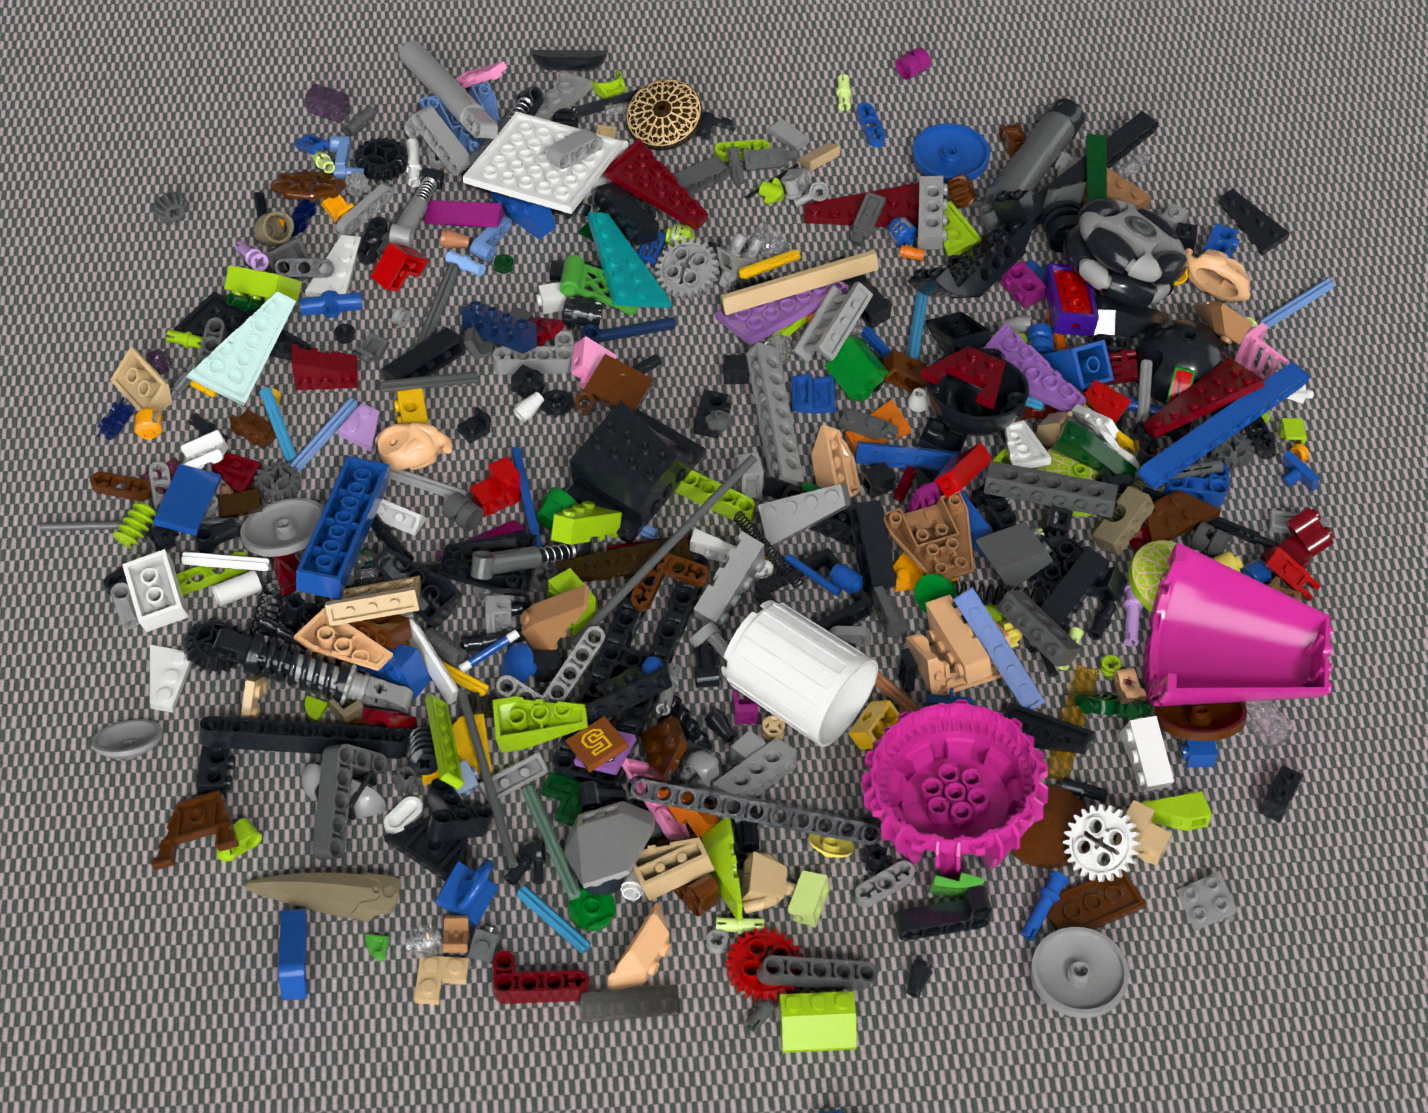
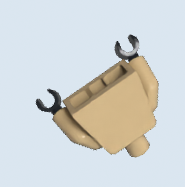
[729,850,797,918]

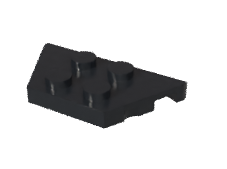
[384,815,469,882]

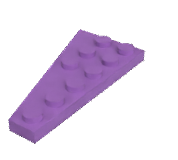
[715,281,849,346]
[984,322,1086,417]

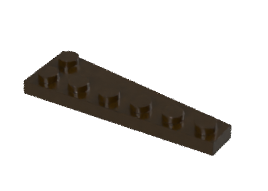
[556,536,693,582]

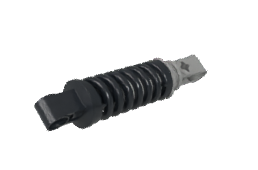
[211,628,414,715]

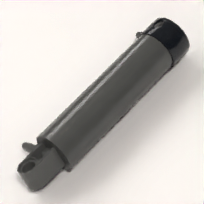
[970,98,1085,230]

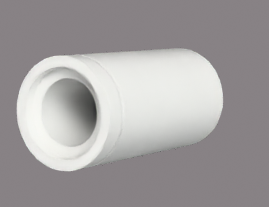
[212,570,262,607]

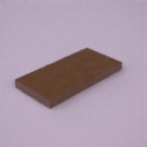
[1046,869,1146,931]

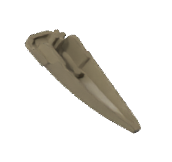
[246,873,401,922]

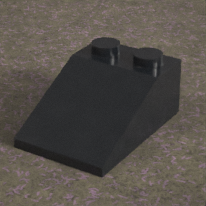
[926,311,991,356]

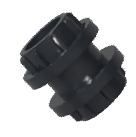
[561,294,603,330]

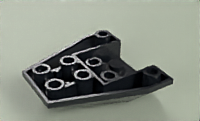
[438,533,537,597]

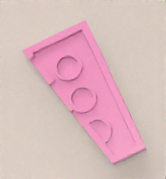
[455,61,507,88]
[622,758,690,841]

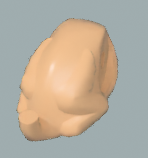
[1185,248,1251,302]
[375,422,453,471]

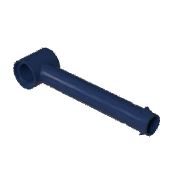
[581,317,676,344]

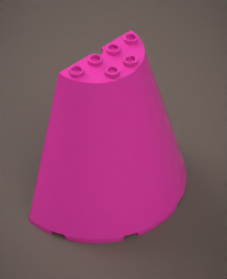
[1143,543,1333,707]

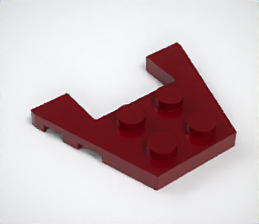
[920,346,1006,409]

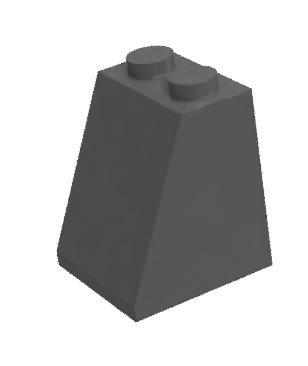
[975,522,1053,590]

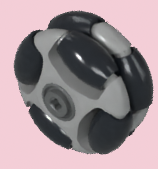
[1063,197,1188,307]

